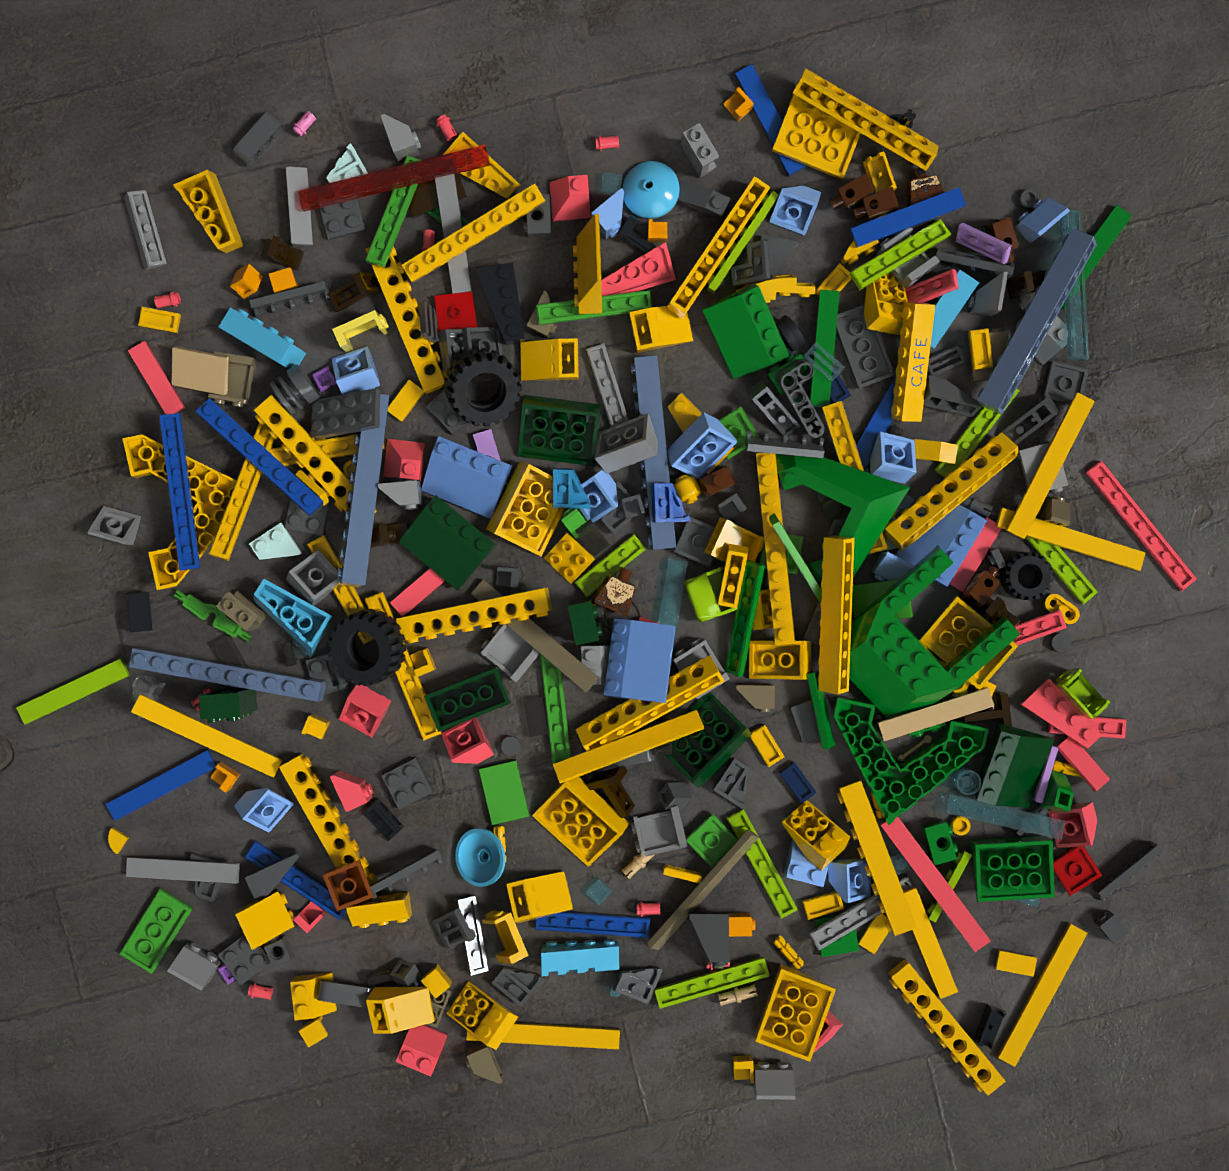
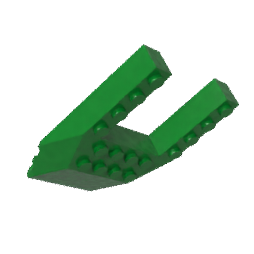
[849,545,1020,718]

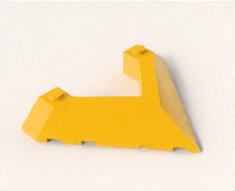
[122,434,237,590]

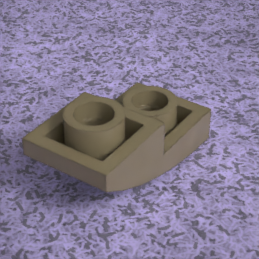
[428,990,451,1028]

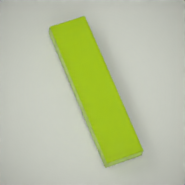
[575,534,646,597]

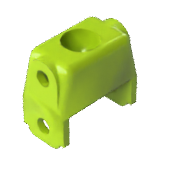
[683,566,738,623]
[1055,668,1111,719]

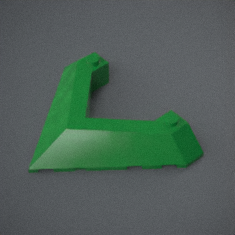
[776,454,911,589]
[833,697,989,825]

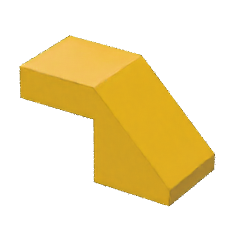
[913,439,958,464]

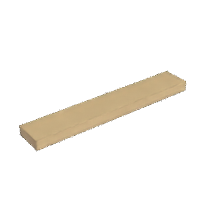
[877,687,994,741]

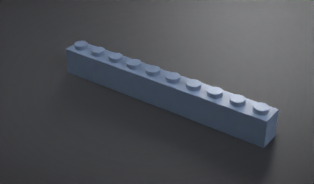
[977,229,1097,415]
[631,355,676,550]
[337,394,389,588]
[129,647,326,702]

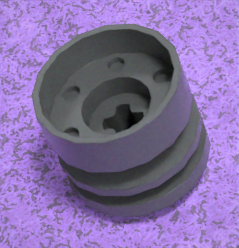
[269,364,321,416]

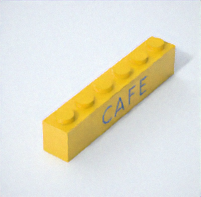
[891,302,935,422]

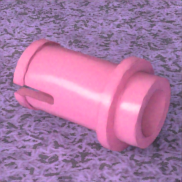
[292,111,316,136]

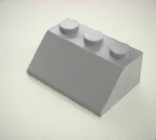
[595,413,658,474]

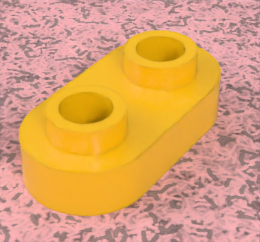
[1043,594,1080,624]

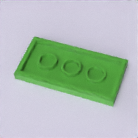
[119,888,193,974]

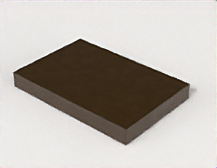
[409,159,467,218]

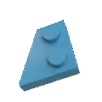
[553,468,591,509]

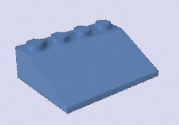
[421,436,513,519]
[895,501,987,587]
[604,619,676,703]

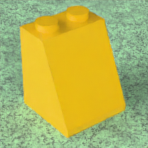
[235,890,295,950]

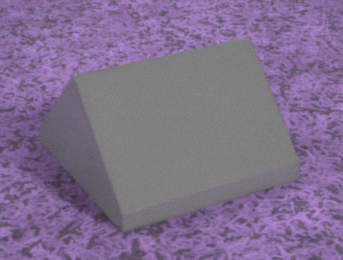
[88,506,141,545]

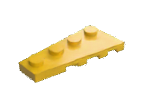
[438,132,521,199]
[668,393,736,475]

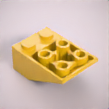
[864,272,908,335]
[629,306,693,353]
[521,338,579,381]
[782,800,850,871]
[506,872,573,923]
[446,981,518,1050]
[366,987,435,1034]

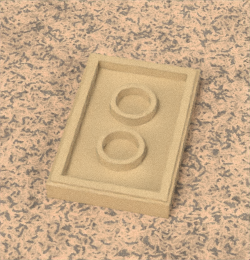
[172,346,229,395]

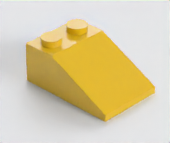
[749,641,811,680]

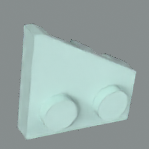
[326,143,370,196]
[249,523,303,560]

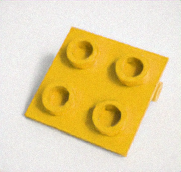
[544,533,595,584]

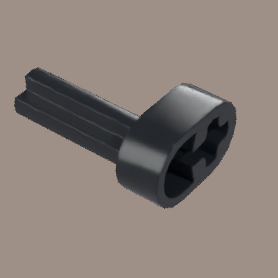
[889,109,916,129]
[617,214,656,253]

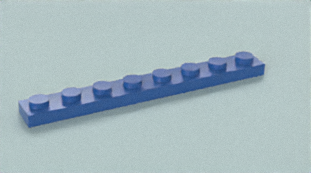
[196,398,323,517]
[159,413,201,571]

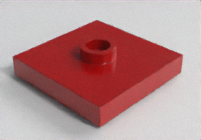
[434,291,477,332]
[1053,846,1102,896]

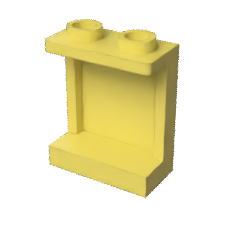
[332,310,389,352]

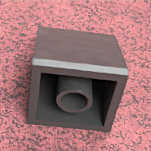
[688,914,730,969]

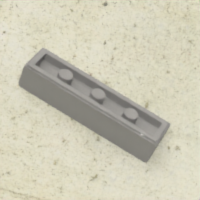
[286,167,313,247]
[124,190,167,270]

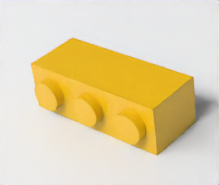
[718,544,749,608]

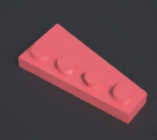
[601,242,676,296]

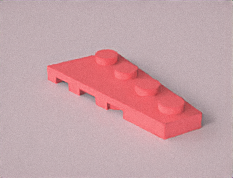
[1020,679,1102,749]

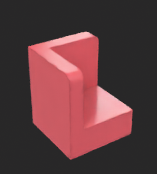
[293,901,326,933]

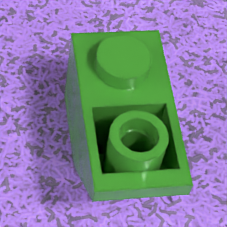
[561,508,591,539]

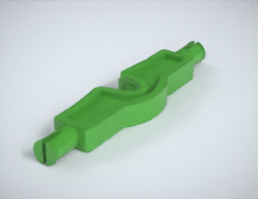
[174,590,252,642]

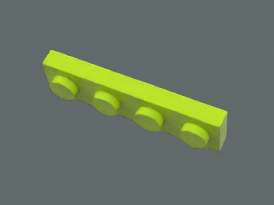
[927,850,972,923]

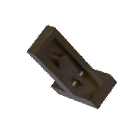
[261,235,304,270]
[1006,270,1047,299]
[328,272,383,312]
[371,523,409,548]
[977,597,1021,628]
[961,692,1012,727]
[587,765,635,818]

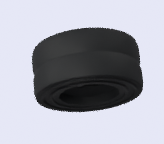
[775,315,805,352]

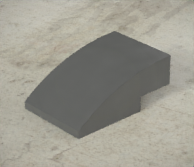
[438,327,503,371]

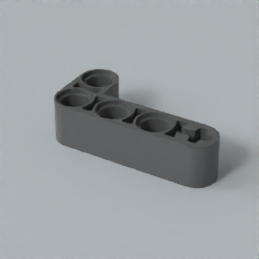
[775,359,824,438]

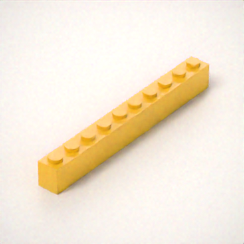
[756,453,795,647]

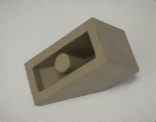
[527,291,558,338]
[1040,496,1070,526]
[735,684,775,712]
[465,1044,504,1084]

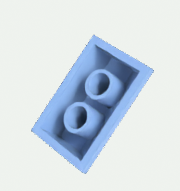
[667,412,737,479]

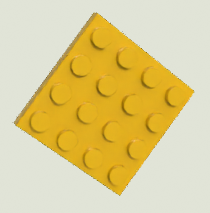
[771,94,861,180]

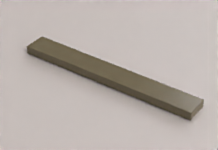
[471,579,599,693]
[647,830,759,950]

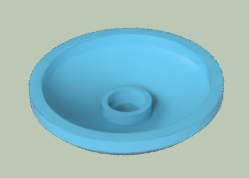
[622,161,680,219]
[455,828,505,887]

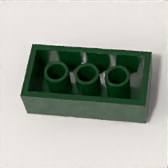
[568,600,602,645]
[424,666,512,732]
[199,688,258,723]

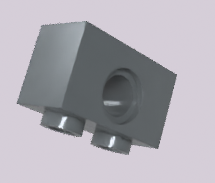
[523,194,551,238]

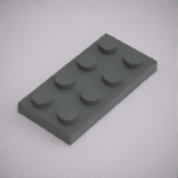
[836,305,895,389]
[311,388,380,439]

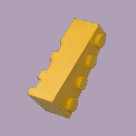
[173,170,244,253]

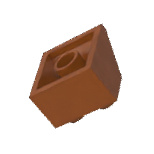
[323,860,374,911]

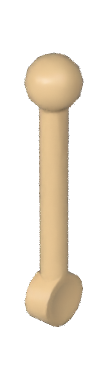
[898,735,932,762]

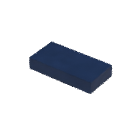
[778,761,817,804]

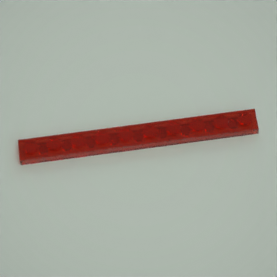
[298,145,490,212]

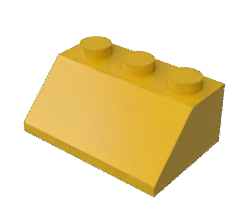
[346,892,412,928]

